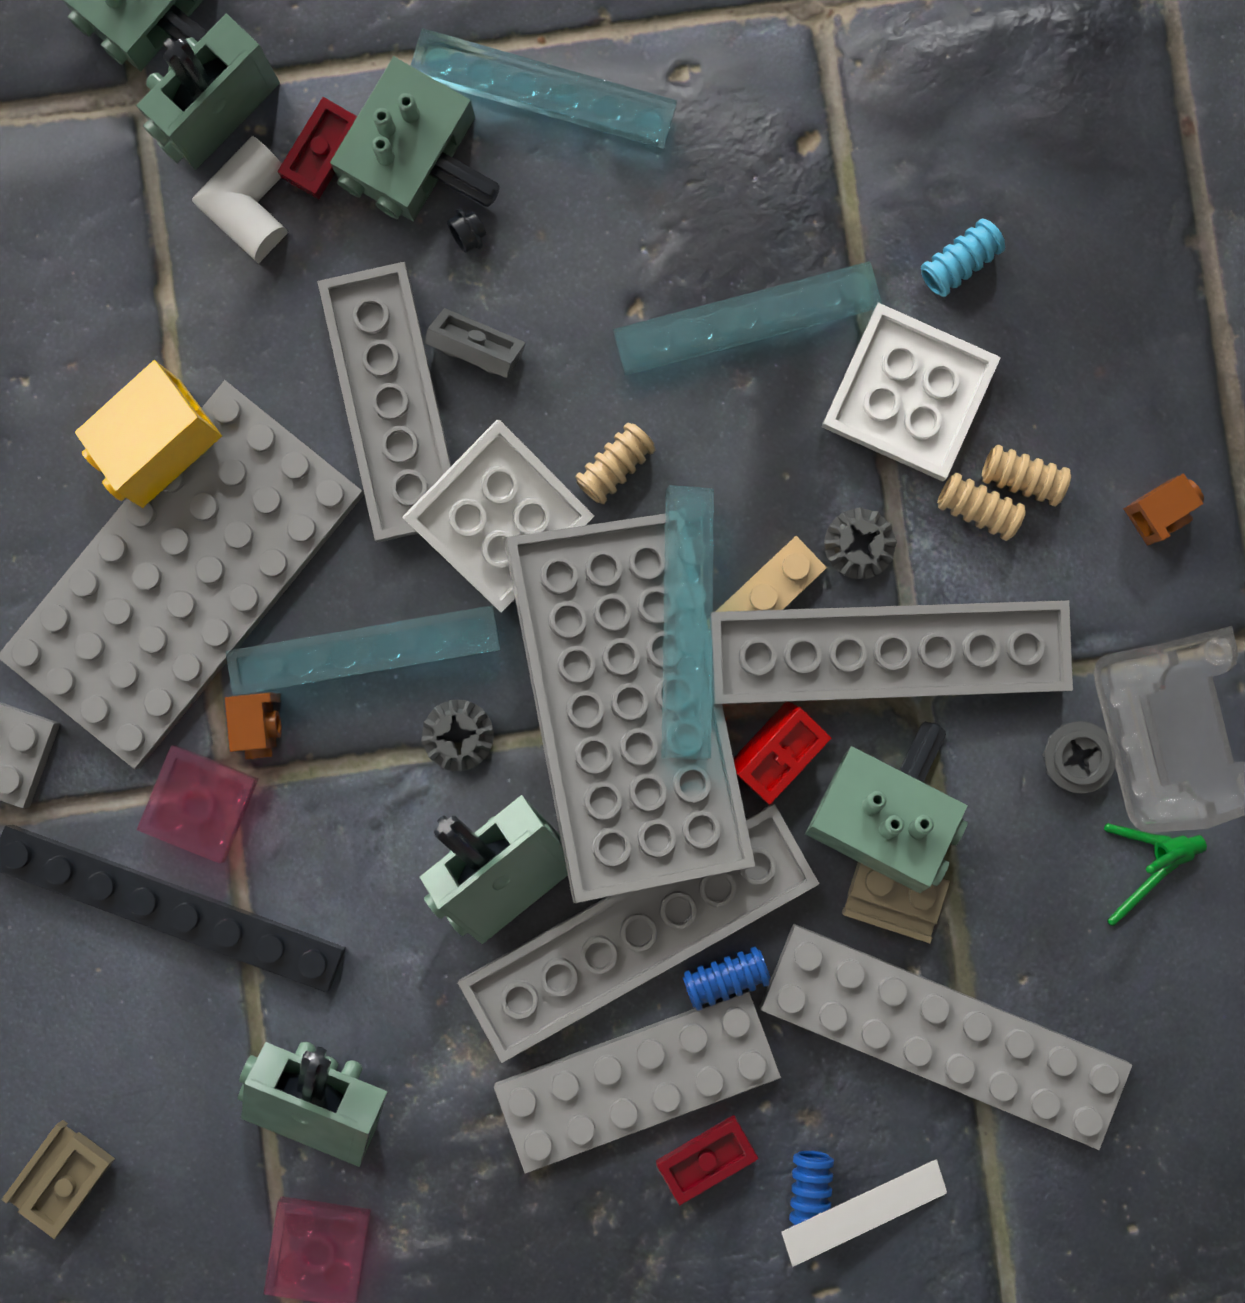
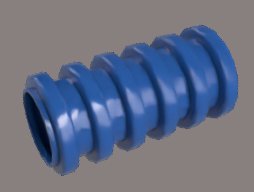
[683,947,771,1011]
[789,1151,834,1228]

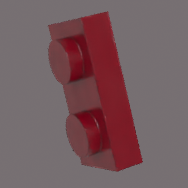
[277,97,357,200]
[656,1115,758,1206]

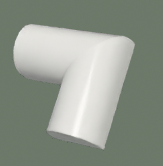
[192,136,288,264]

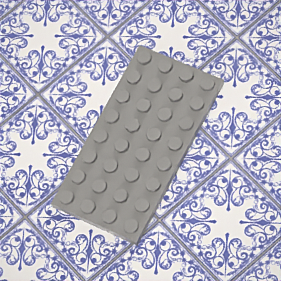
[0,380,364,769]
[505,511,755,903]

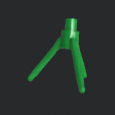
[1104,823,1207,926]

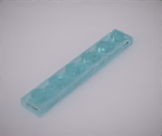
[410,28,677,149]
[613,261,882,375]
[662,485,714,760]
[226,605,501,696]

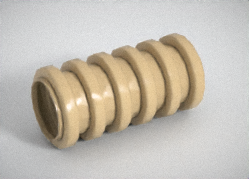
[575,423,655,504]
[982,445,1071,506]
[937,473,1026,541]

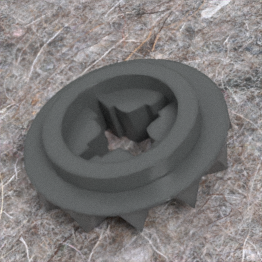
[824,507,897,579]
[421,700,494,771]
[1042,721,1117,793]

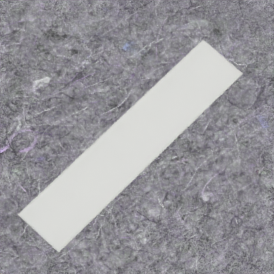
[782,1159,947,1267]

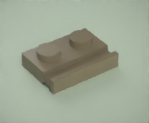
[842,862,950,944]
[1,1120,115,1239]

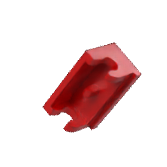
[733,701,832,805]

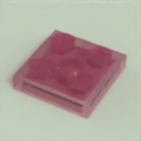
[137,745,259,864]
[264,1196,371,1303]

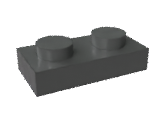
[425,308,526,378]

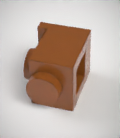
[1123,473,1204,546]
[225,692,282,760]

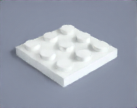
[821,303,1001,481]
[402,420,594,613]

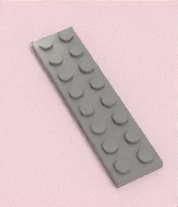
[709,600,1073,704]
[458,804,819,1063]
[760,924,1132,1150]

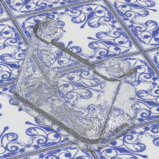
[1094,626,1245,833]

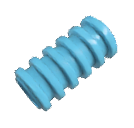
[921,218,1005,297]

